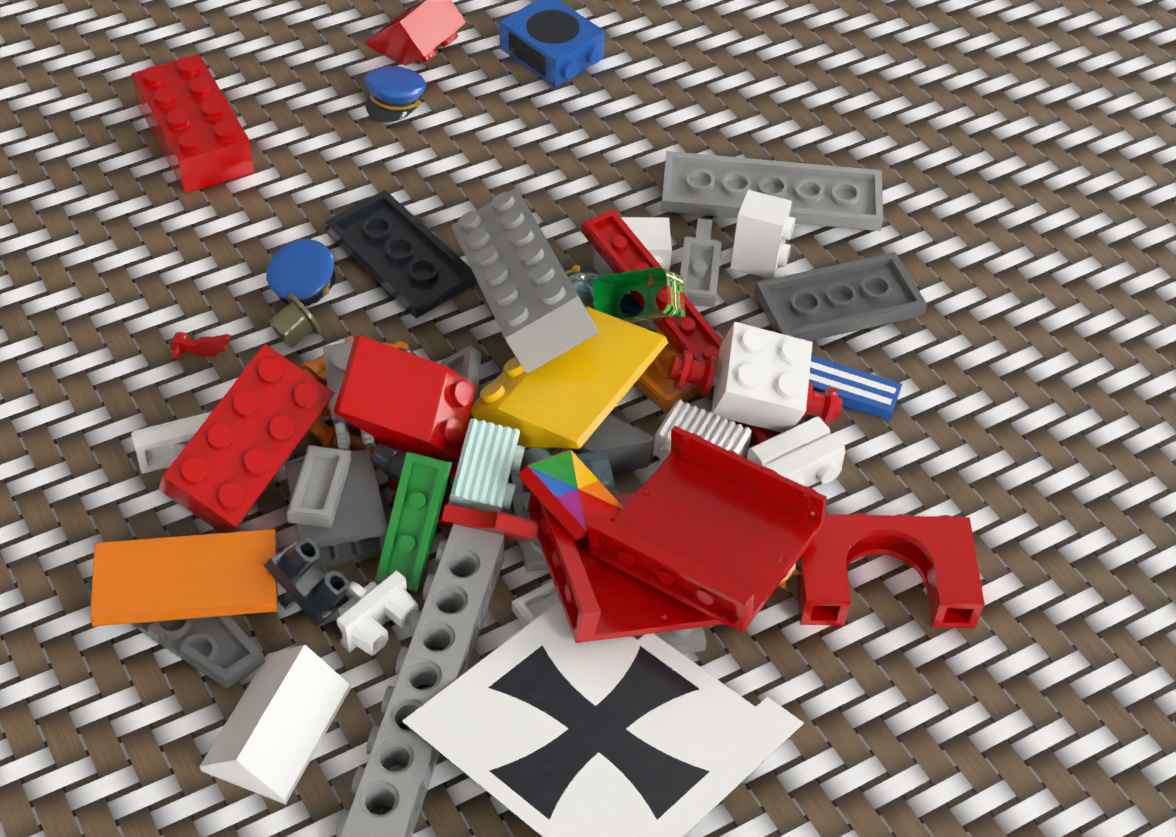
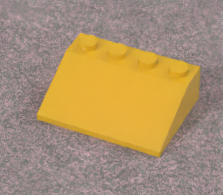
[471,307,668,449]

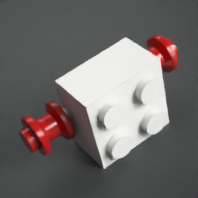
[668,322,842,433]

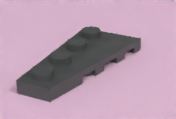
[85,582,265,689]

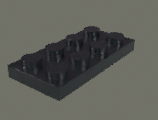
[324,190,477,319]

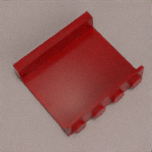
[588,426,827,633]
[527,492,724,643]

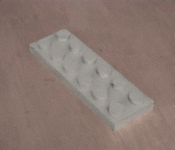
[661,151,883,231]

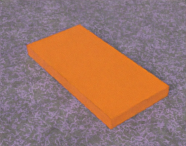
[90,529,278,627]

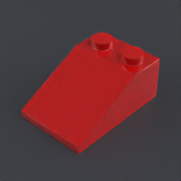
[333,335,477,462]

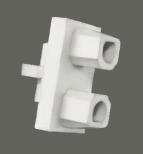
[336,571,419,656]

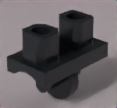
[264,538,351,626]

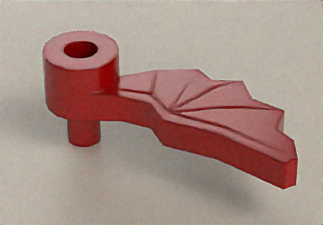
[170,332,230,359]

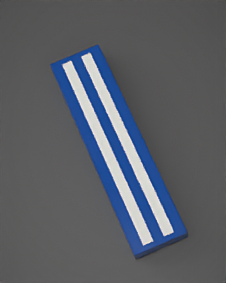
[809,355,902,421]

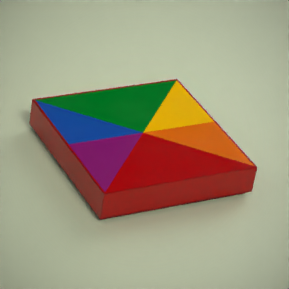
[518,449,624,541]

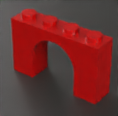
[795,513,985,628]

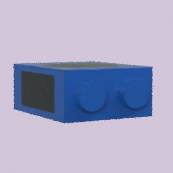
[499,0,605,87]

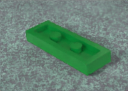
[375,452,452,591]

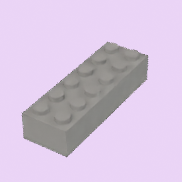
[451,187,600,374]

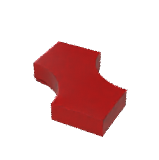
[437,503,539,542]

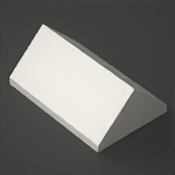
[200,645,350,805]

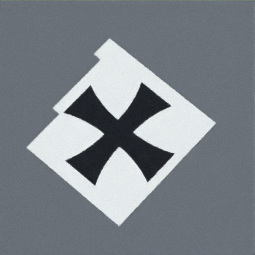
[402,600,804,837]

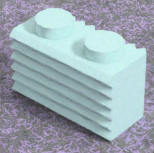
[449,418,525,511]

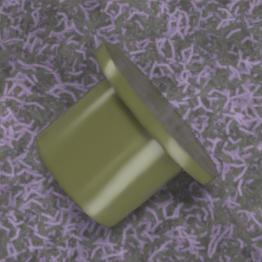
[268,293,322,348]

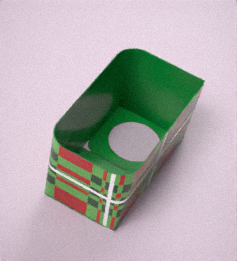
[593,267,685,324]

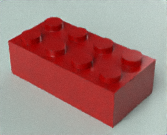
[131,54,254,194]
[158,344,335,533]

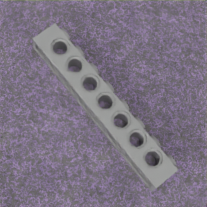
[336,524,504,837]

